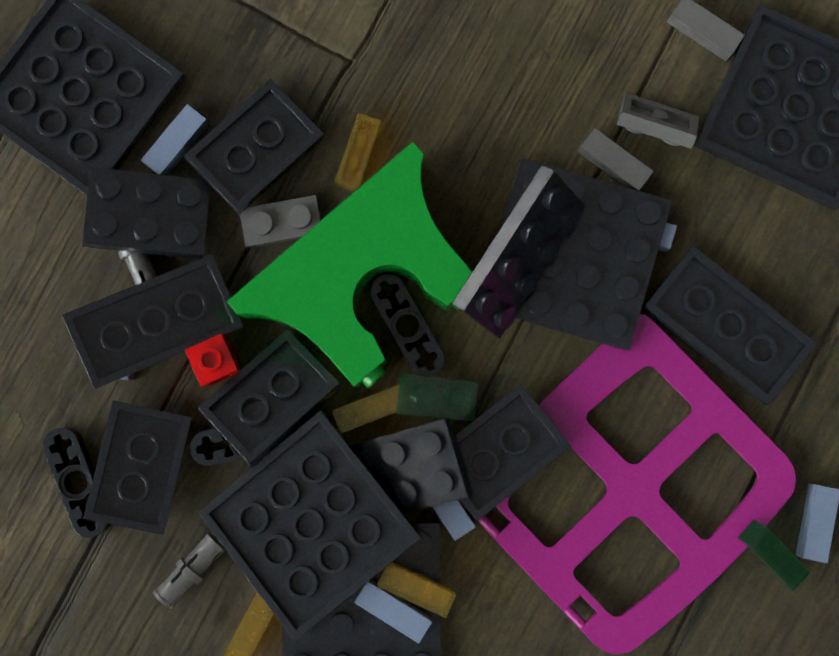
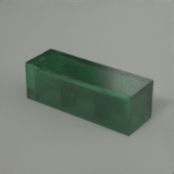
[737,519,810,591]

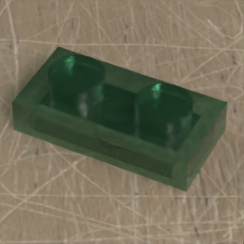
[396,374,478,421]

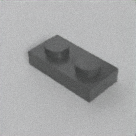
[617,93,699,149]
[240,195,321,249]

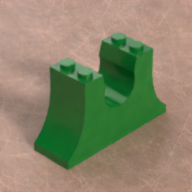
[227,142,472,388]

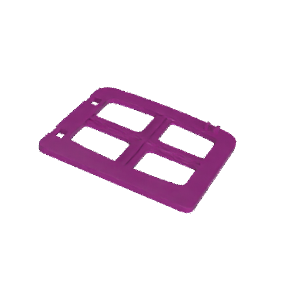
[458,314,796,654]

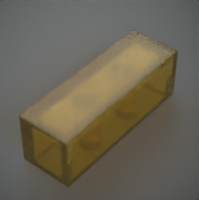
[335,113,382,192]
[332,384,409,433]
[377,562,456,618]
[224,592,274,656]

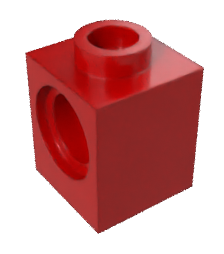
[185,333,243,387]

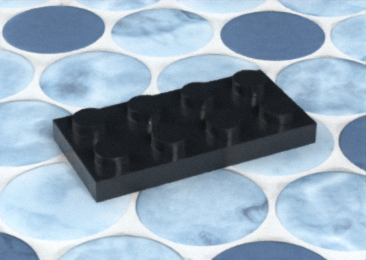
[452,165,585,338]
[642,245,817,405]
[62,254,244,389]

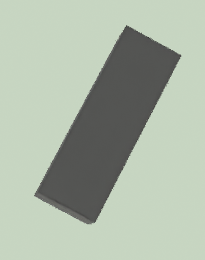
[667,0,745,61]
[577,128,654,191]

